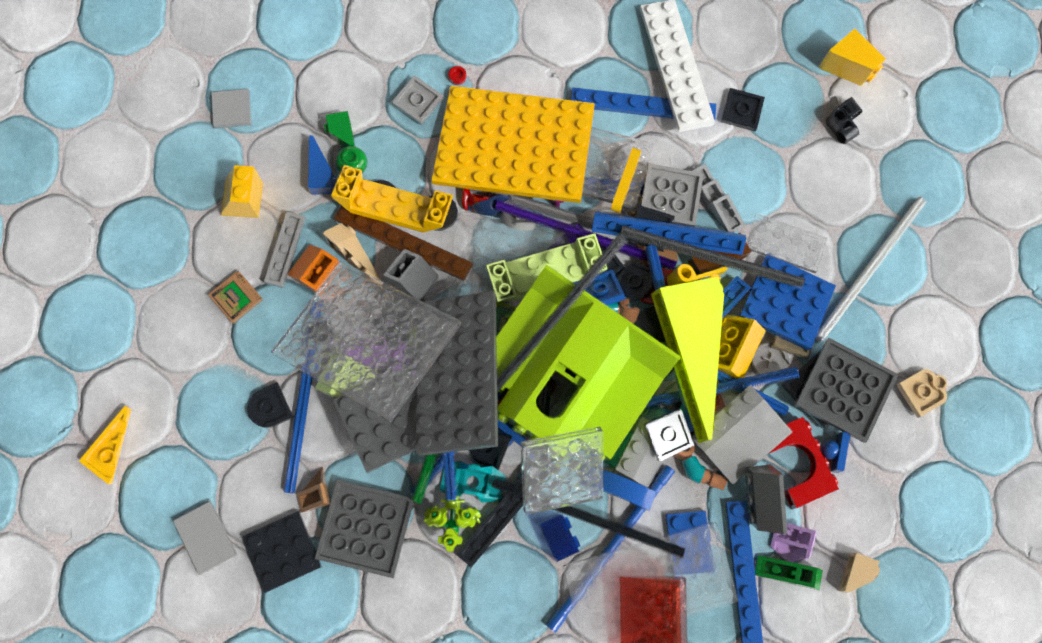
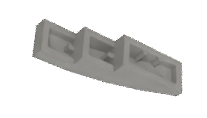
[693,164,746,233]

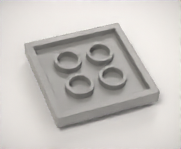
[641,163,704,227]

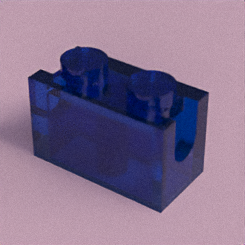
[540,514,580,562]

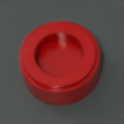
[448,66,467,85]

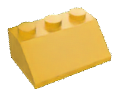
[718,315,765,379]

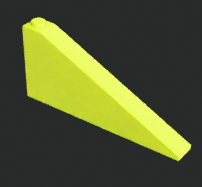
[651,277,724,444]

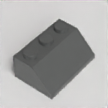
[745,464,788,534]

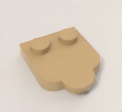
[897,369,947,418]

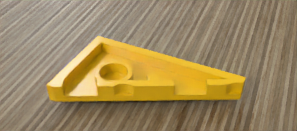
[79,406,132,485]

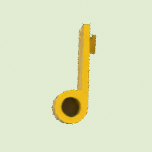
[667,264,728,286]

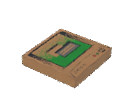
[208,271,264,324]

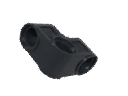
[826,97,863,144]

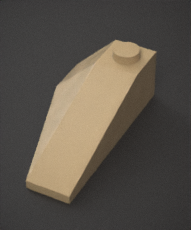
[323,223,385,293]

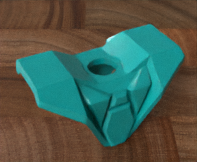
[440,461,506,503]

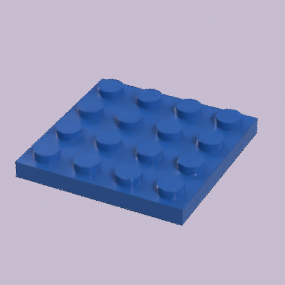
[739,253,836,351]

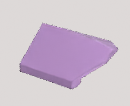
[771,523,817,563]

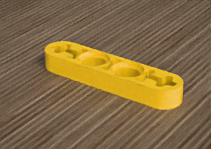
[611,147,642,213]

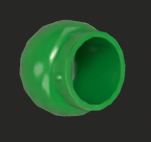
[336,146,368,174]

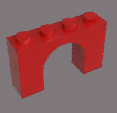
[768,417,839,510]

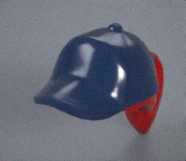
[462,188,511,220]

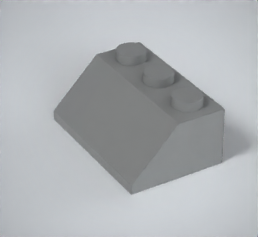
[613,417,663,488]

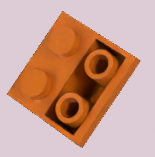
[287,245,341,296]

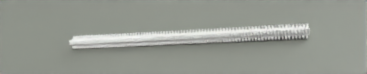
[815,196,927,343]

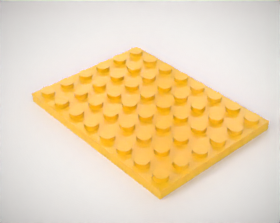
[431,86,595,203]

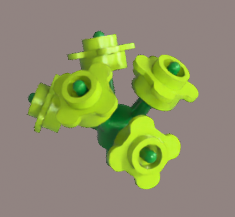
[424,495,481,552]

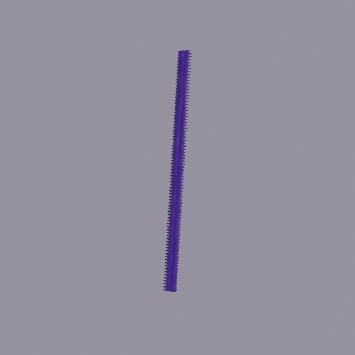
[495,200,677,270]

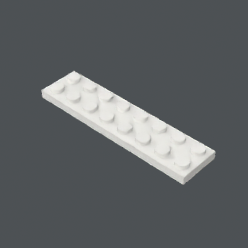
[640,0,715,132]

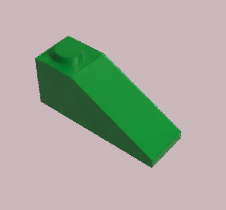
[755,555,823,591]

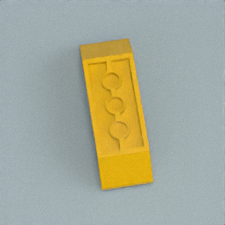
[331,165,453,233]

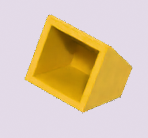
[819,29,886,86]
[221,165,263,218]

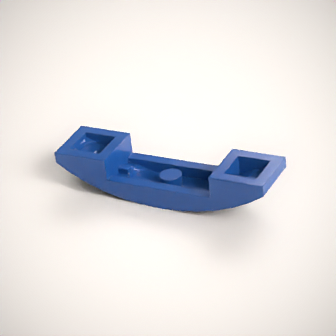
[575,463,657,511]

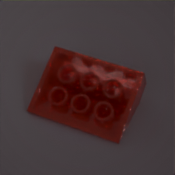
[620,576,688,643]

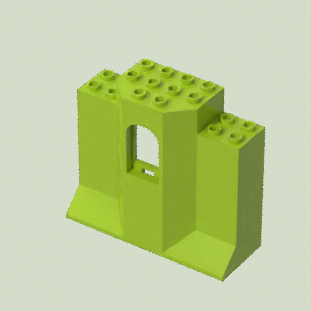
[496,264,681,461]

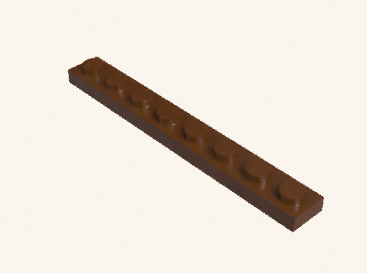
[334,205,473,281]

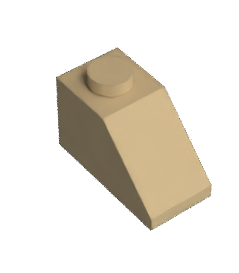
[839,552,880,593]

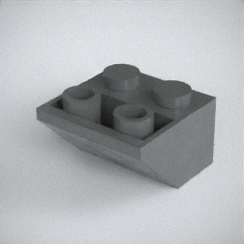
[383,249,439,304]

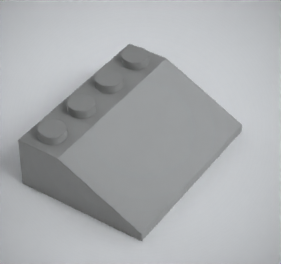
[692,385,792,484]

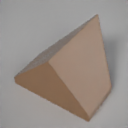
[297,467,331,513]

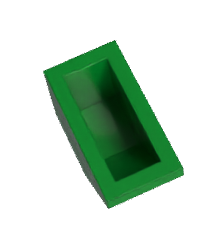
[324,111,355,147]

